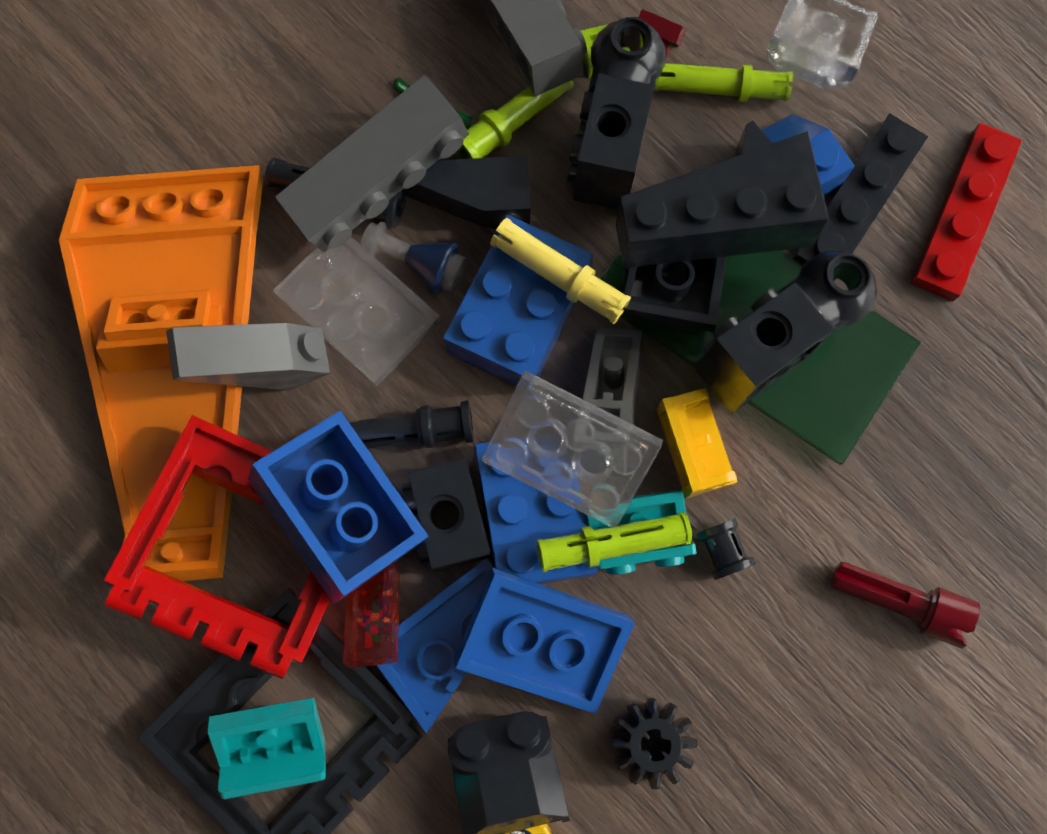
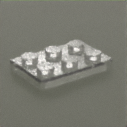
[273,236,441,388]
[481,371,663,527]

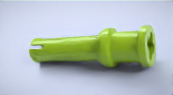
[455,80,573,159]

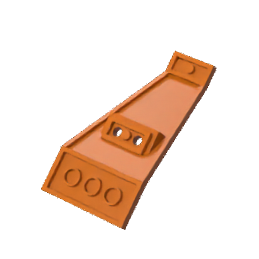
[59,165,264,581]

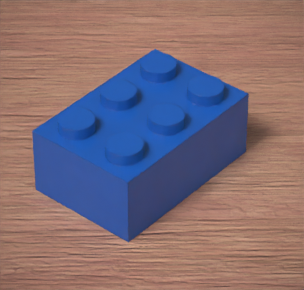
[443,215,594,393]
[248,410,429,604]

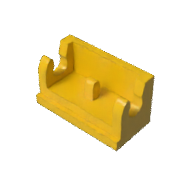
[656,388,737,499]

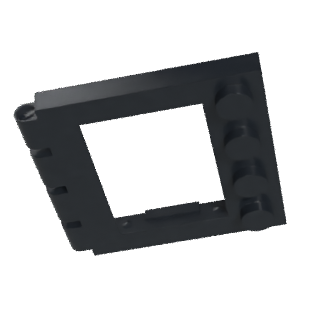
[138,588,422,834]

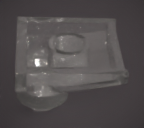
[766,0,879,90]

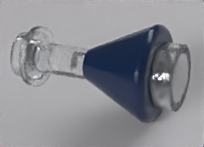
[361,222,467,295]

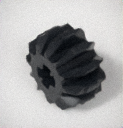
[609,698,697,789]

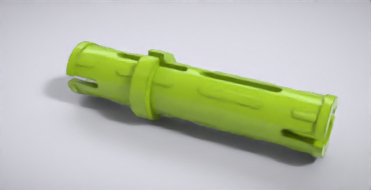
[654,63,793,102]
[536,512,692,573]

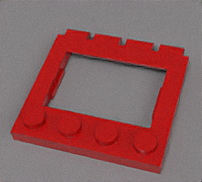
[104,415,330,679]

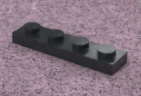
[793,113,928,281]

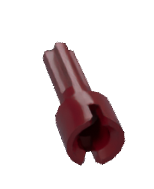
[831,562,980,649]

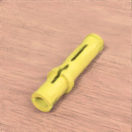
[490,218,631,324]

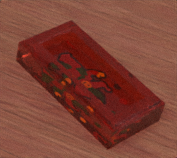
[343,562,400,668]

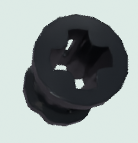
[696,518,756,580]

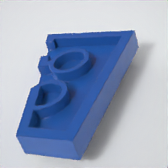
[367,558,494,733]

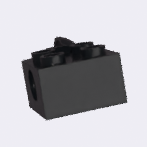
[567,17,666,210]
[696,251,877,415]

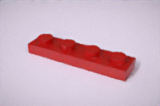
[911,122,1023,301]

